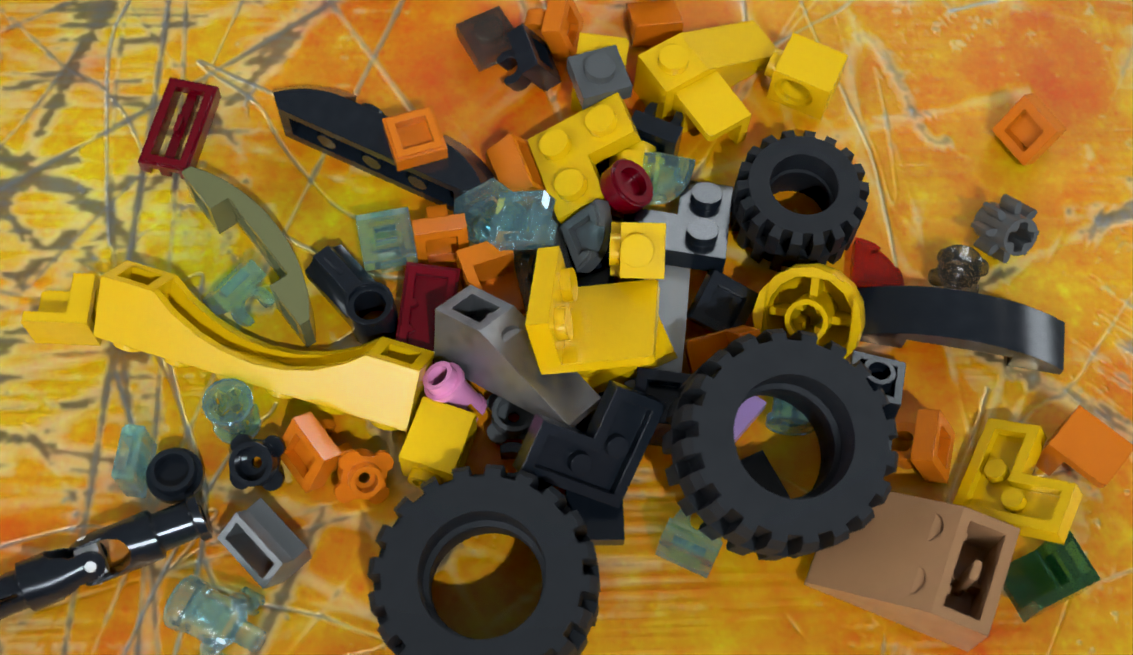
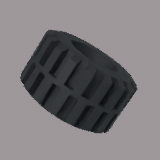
[730,130,870,272]

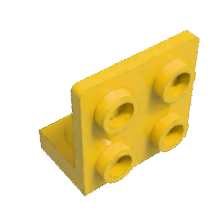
[525,246,660,375]

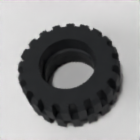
[662,328,899,561]
[367,464,601,655]

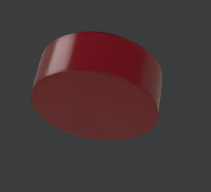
[600,159,653,215]

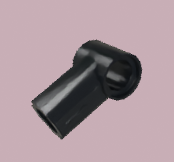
[305,244,399,345]

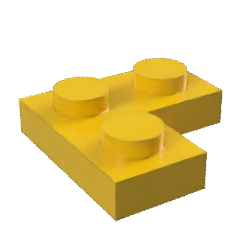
[527,92,641,224]
[952,418,1083,545]

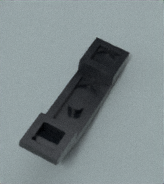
[857,286,1065,375]

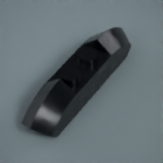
[272,86,502,216]

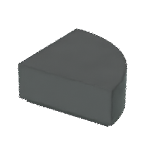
[559,199,612,273]

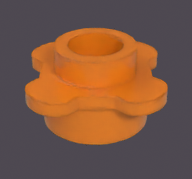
[333,448,394,504]

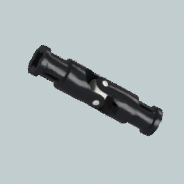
[0,491,213,620]

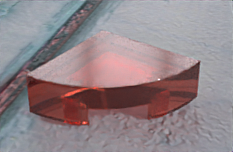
[849,237,904,288]

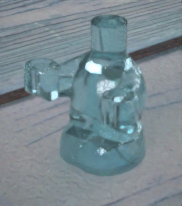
[163,575,267,655]

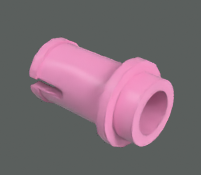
[423,361,487,421]

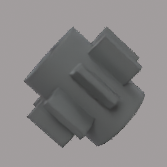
[971,194,1039,263]

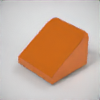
[626,0,684,47]

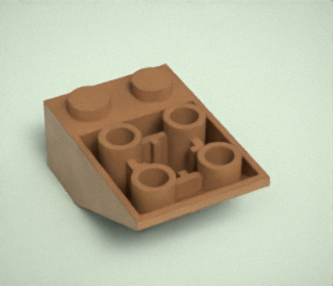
[804,491,1020,652]

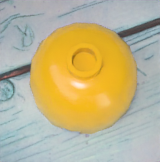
[753,263,865,359]

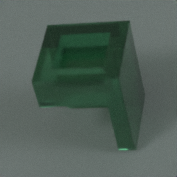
[1003,530,1101,622]

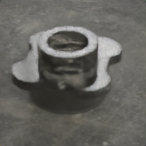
[928,245,989,293]

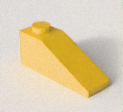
[633,20,776,121]

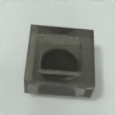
[456,6,514,72]

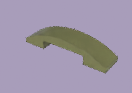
[182,166,316,348]

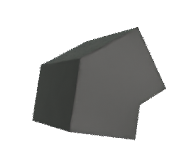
[217,498,312,589]

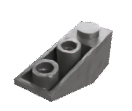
[434,284,601,427]

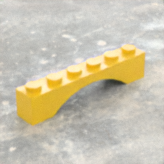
[93,260,435,432]

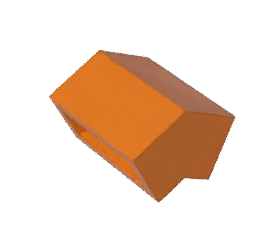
[486,133,548,219]

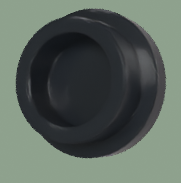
[146,448,205,504]

